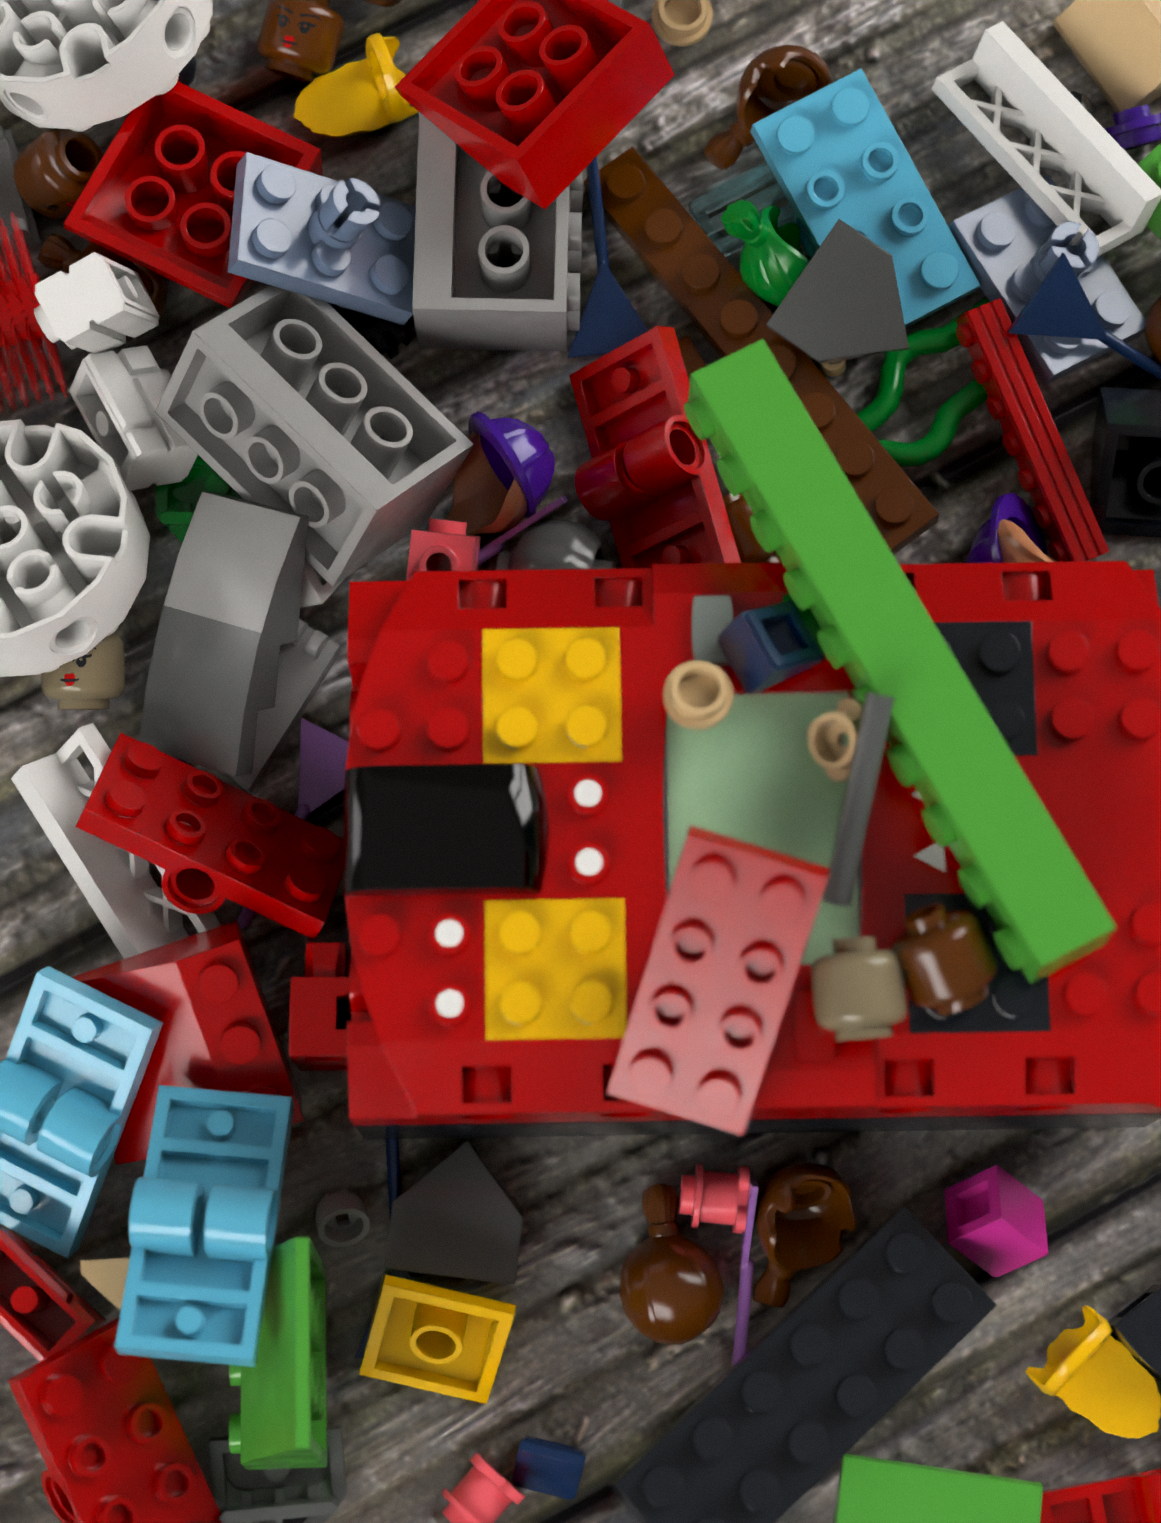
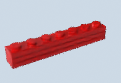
[956,298,1110,562]

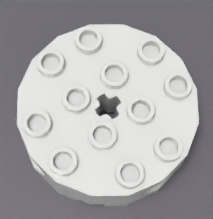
[0,0,213,132]
[0,419,150,677]

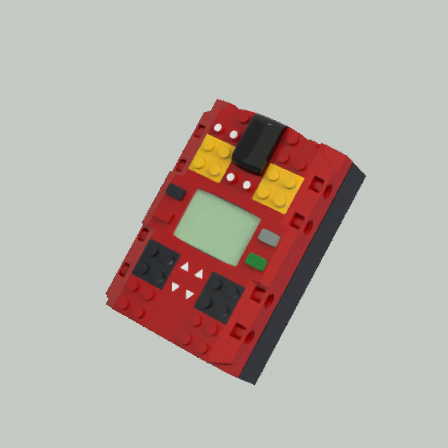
[344,561,1161,1139]

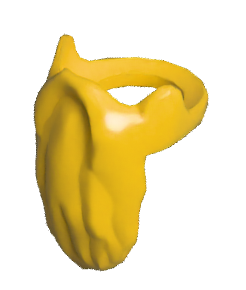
[293,33,419,138]
[1025,1305,1161,1438]

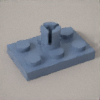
[228,152,416,325]
[949,175,1146,386]

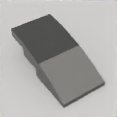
[139,491,309,777]

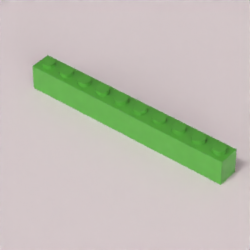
[684,339,1117,984]

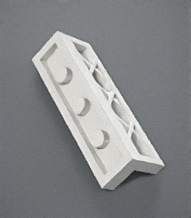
[931,21,1161,257]
[11,723,221,959]

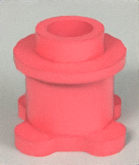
[679,1163,750,1234]
[441,1452,526,1523]

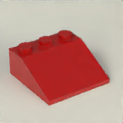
[395,0,675,209]
[63,81,323,308]
[72,920,304,1165]

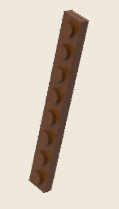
[583,146,939,555]

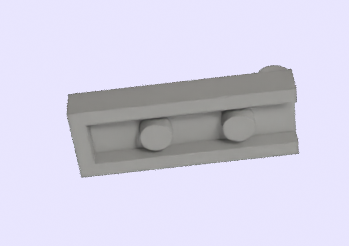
[214,618,342,793]

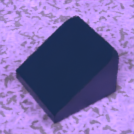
[718,600,824,694]
[512,1435,586,1500]

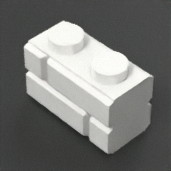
[34,252,160,353]
[69,345,198,491]

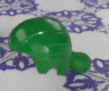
[721,199,810,306]

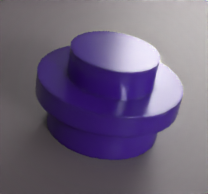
[1105,104,1161,151]

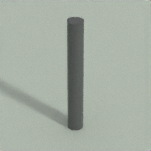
[823,692,895,906]

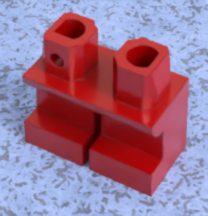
[289,942,351,1071]

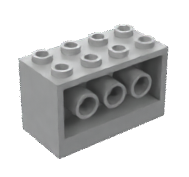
[412,112,583,352]
[155,285,474,587]

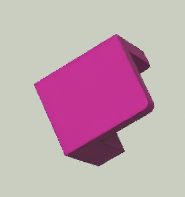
[944,1165,1049,1277]

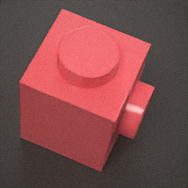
[406,518,481,581]

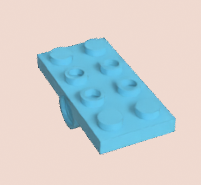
[750,68,980,328]
[0,966,163,1258]
[115,1085,294,1367]

